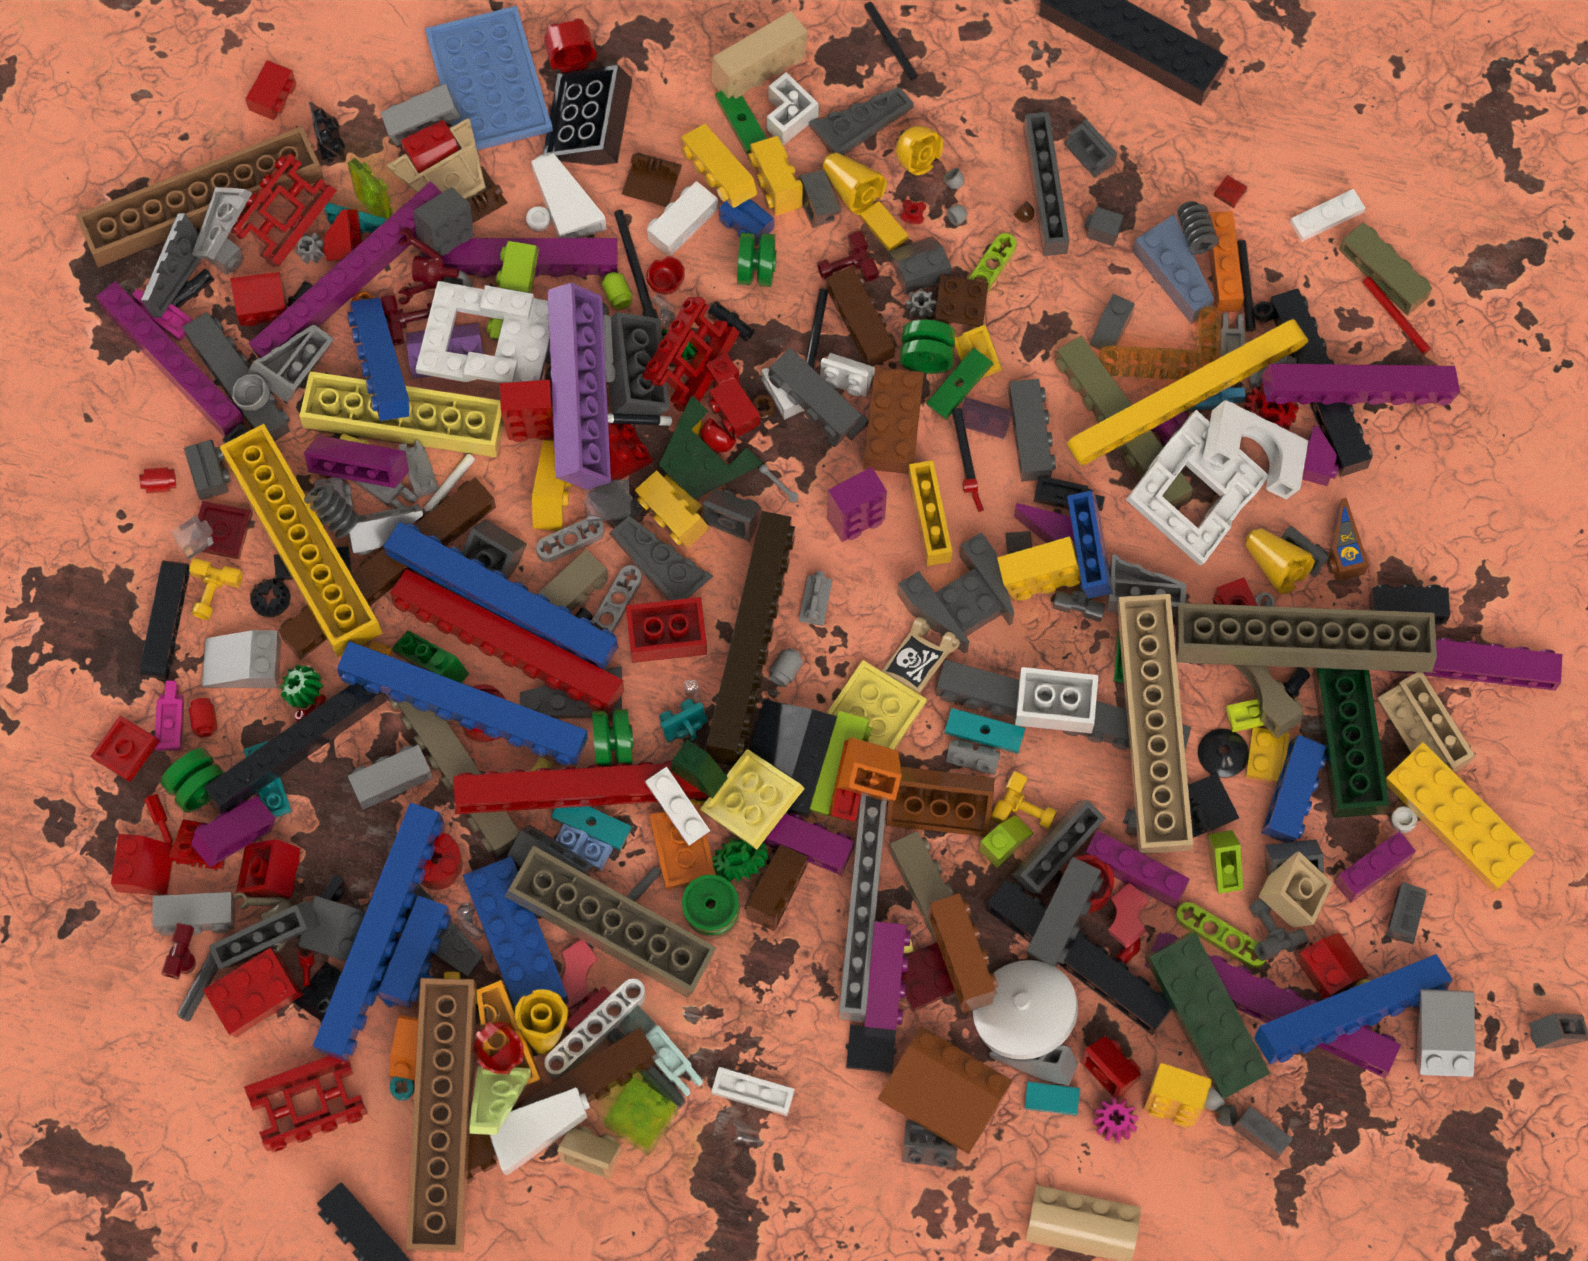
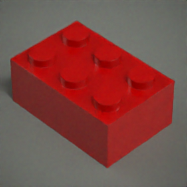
[500,380,554,442]
[626,597,707,663]
[203,948,303,1037]

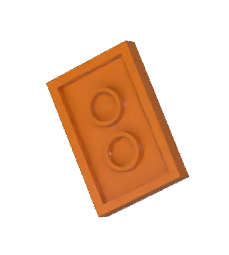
[649,804,716,890]

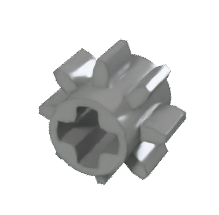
[295,233,325,264]
[905,288,936,320]

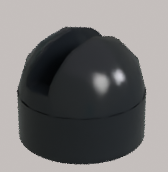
[1254,302,1274,323]

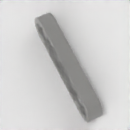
[591,565,642,633]

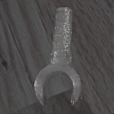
[684,680,706,712]

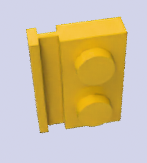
[955,325,1003,379]
[1245,727,1290,782]

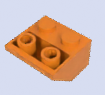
[837,737,902,801]

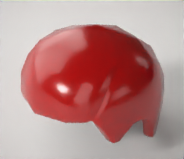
[647,256,685,295]
[700,418,736,453]

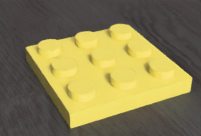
[827,660,927,750]
[700,749,805,849]

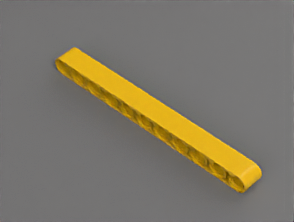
[1067,319,1308,466]

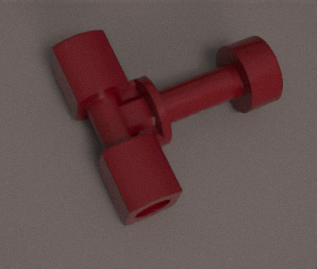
[817,231,879,282]
[381,295,432,346]
[161,923,196,980]

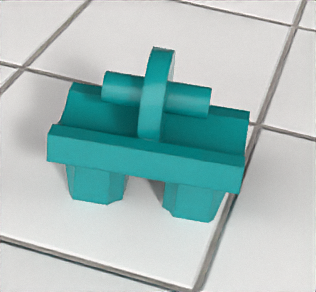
[659,698,708,743]

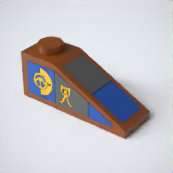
[1327,498,1369,581]

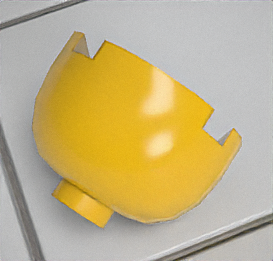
[896,126,944,176]

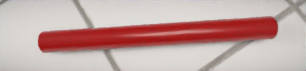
[1362,276,1431,355]

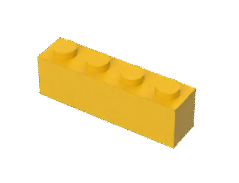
[681,123,757,208]
[908,460,953,567]

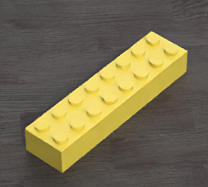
[299,371,504,458]

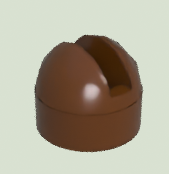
[1014,201,1035,222]

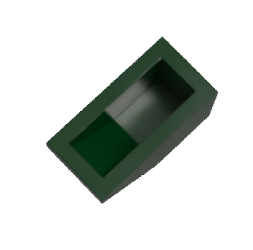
[670,740,728,799]

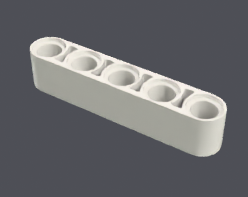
[544,979,646,1080]

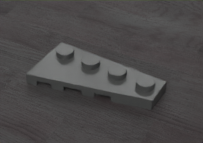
[809,87,914,155]
[520,666,622,719]
[401,884,484,979]

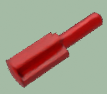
[144,794,173,844]

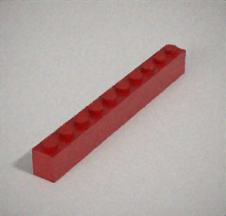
[390,569,624,715]
[453,760,709,814]

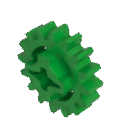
[712,838,769,882]

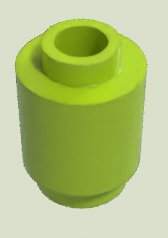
[601,272,633,310]

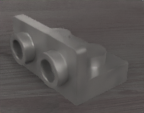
[902,1120,957,1168]

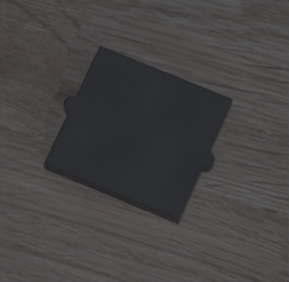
[846,1025,897,1073]

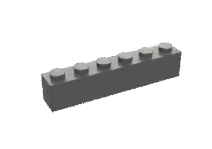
[1023,112,1069,256]
[182,312,290,441]

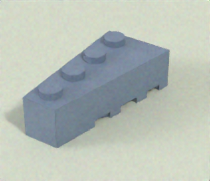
[1133,214,1214,324]

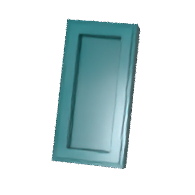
[1024,1082,1080,1116]

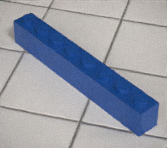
[1254,954,1453,1064]

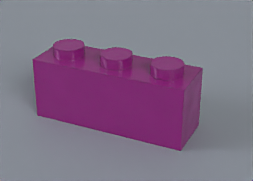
[191,796,276,867]
[1335,831,1416,903]

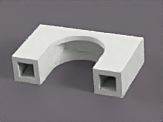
[1203,400,1308,500]

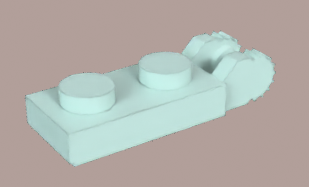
[645,1025,704,1097]

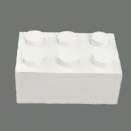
[1015,667,1098,733]

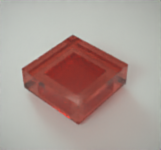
[1214,175,1248,208]

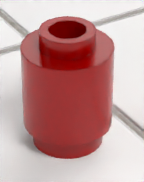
[139,467,176,494]
[189,698,218,738]

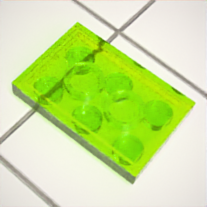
[347,157,393,219]

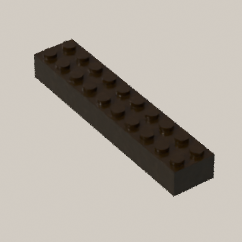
[707,511,795,766]

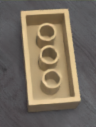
[711,11,808,99]

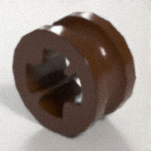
[753,395,774,420]

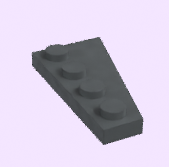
[141,213,201,318]
[609,516,713,601]

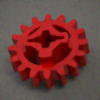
[1244,383,1299,430]

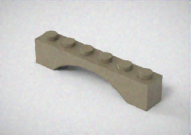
[1234,665,1303,739]

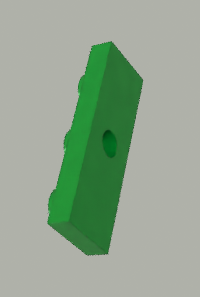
[715,91,767,154]
[926,348,993,420]

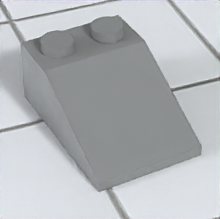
[202,630,281,688]
[1415,989,1475,1077]

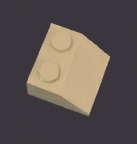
[1259,852,1333,928]
[558,1126,622,1180]

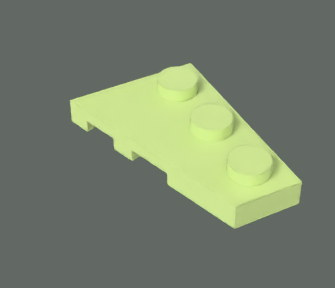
[470,1066,531,1135]

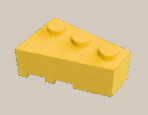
[748,135,803,216]
[532,440,572,531]
[635,470,710,548]

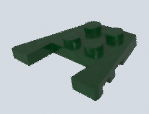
[658,396,762,500]

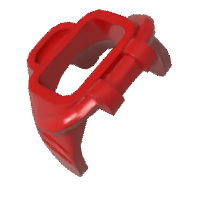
[474,1020,524,1074]

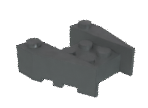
[897,532,1014,653]

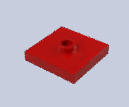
[90,715,160,782]

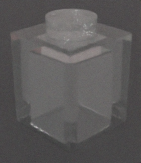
[171,515,214,560]

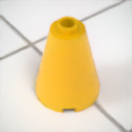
[822,152,887,215]
[1245,528,1315,595]
[515,989,568,1054]

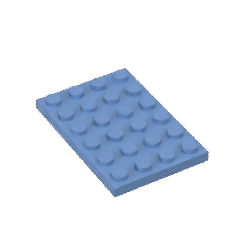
[425,6,553,150]

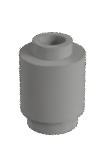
[769,648,803,687]

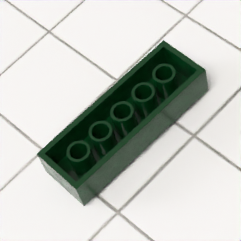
[1313,668,1389,818]
[1144,932,1271,1099]

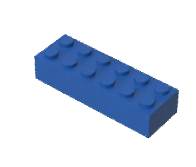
[463,856,569,1008]

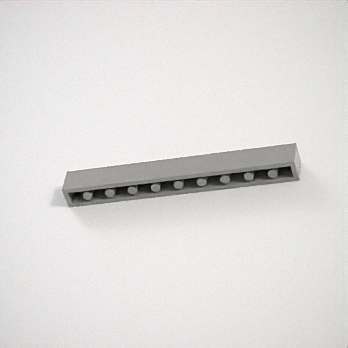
[839,794,887,1022]

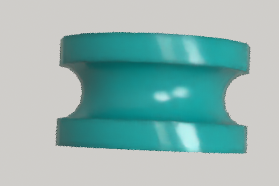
[389,1077,415,1101]

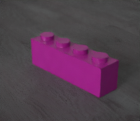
[304,435,409,488]
[763,813,854,876]
[1085,830,1190,909]
[865,921,911,1030]

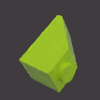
[979,815,1034,868]
[1208,830,1244,894]

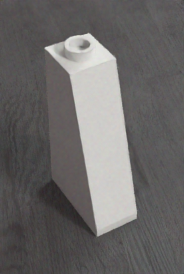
[531,153,607,238]
[490,1088,590,1175]

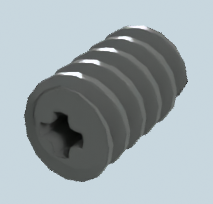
[1177,201,1219,255]
[304,483,359,538]

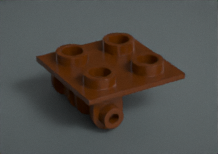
[622,153,682,207]
[468,166,507,223]
[935,274,989,327]

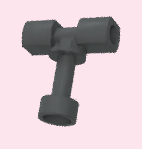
[1052,582,1106,622]
[1249,899,1309,961]

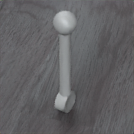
[759,464,798,503]

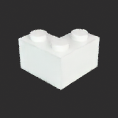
[767,72,819,146]

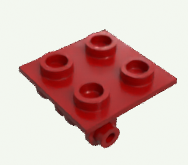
[169,819,225,871]

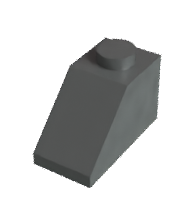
[1090,294,1135,356]
[1529,1013,1588,1049]

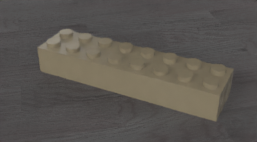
[504,845,717,998]

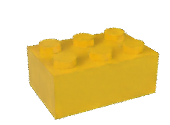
[997,536,1081,601]
[1143,1063,1212,1128]

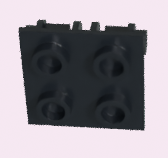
[309,102,346,163]
[1188,773,1239,838]
[293,962,342,1023]

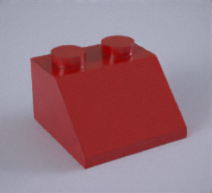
[401,119,460,173]
[230,272,287,326]
[111,834,173,896]
[236,839,301,899]
[1296,932,1369,1000]
[1080,1036,1142,1100]

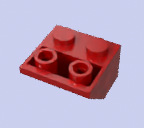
[608,423,653,481]

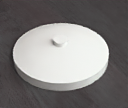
[973,960,1078,1059]

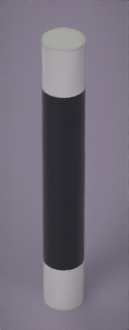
[608,413,672,426]

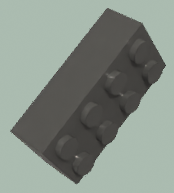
[609,312,670,416]

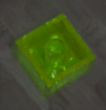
[603,1077,678,1156]

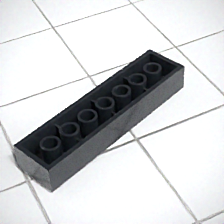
[1039,0,1228,106]

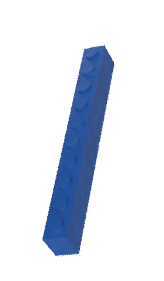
[384,521,618,670]
[337,641,588,765]
[313,803,444,1061]

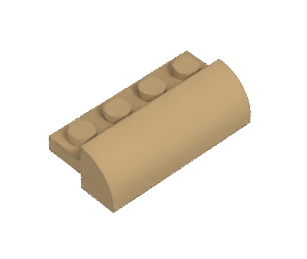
[1378,672,1475,773]
[1025,1185,1141,1261]

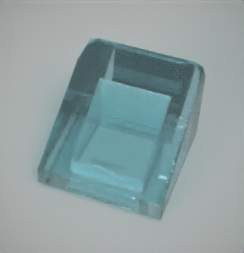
[619,1005,656,1035]

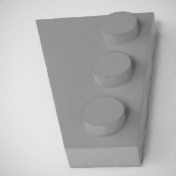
[192,187,252,260]

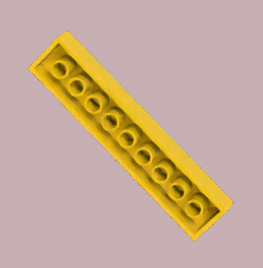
[219,424,383,657]

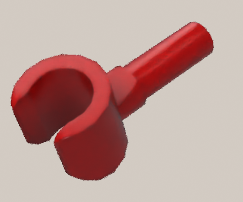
[963,478,984,512]
[297,949,315,986]

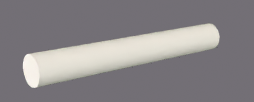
[422,454,475,513]

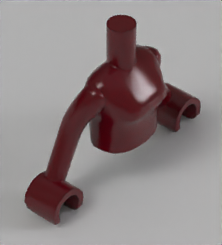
[398,227,459,305]

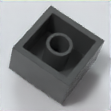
[413,187,474,256]

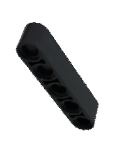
[140,560,190,680]

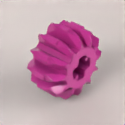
[1093,1097,1139,1143]

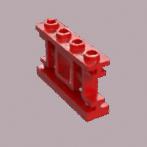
[230,154,337,267]
[642,297,740,412]
[244,1055,368,1152]

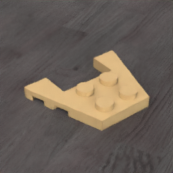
[387,118,486,201]

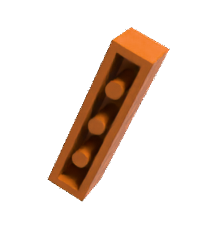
[1209,211,1244,313]

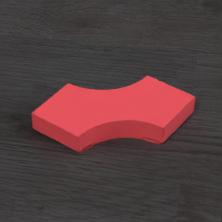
[1108,882,1148,948]
[561,939,598,1010]

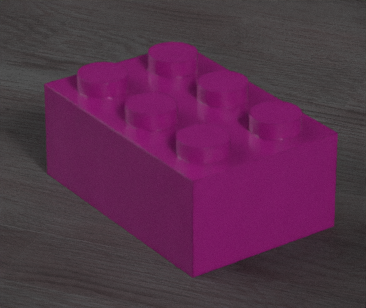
[827,467,887,542]

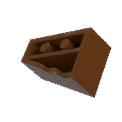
[744,844,808,932]

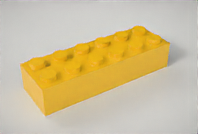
[1386,742,1535,892]

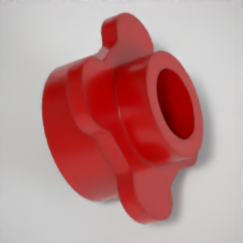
[900,200,926,224]

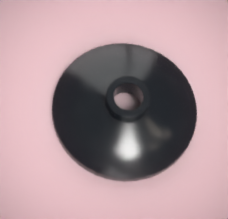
[1198,729,1249,778]

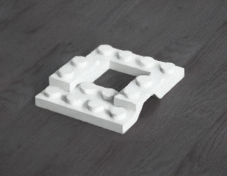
[416,281,550,384]
[1126,410,1268,566]

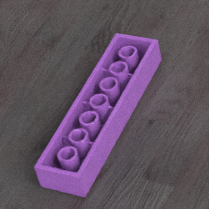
[548,282,611,490]

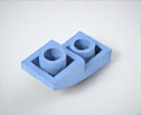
[555,824,613,871]

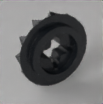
[250,578,291,617]

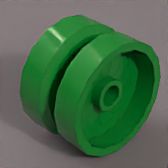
[737,232,777,287]
[900,319,956,374]
[592,709,634,767]
[160,748,225,813]
[682,874,740,937]

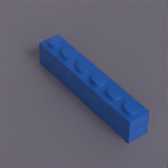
[347,298,409,421]

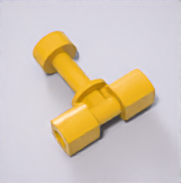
[189,558,243,620]
[991,771,1057,829]

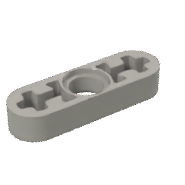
[536,517,605,562]

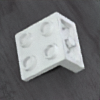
[820,353,875,397]

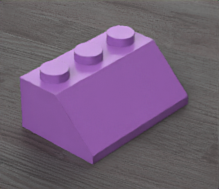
[406,323,483,379]

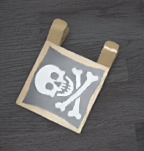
[882,617,960,693]

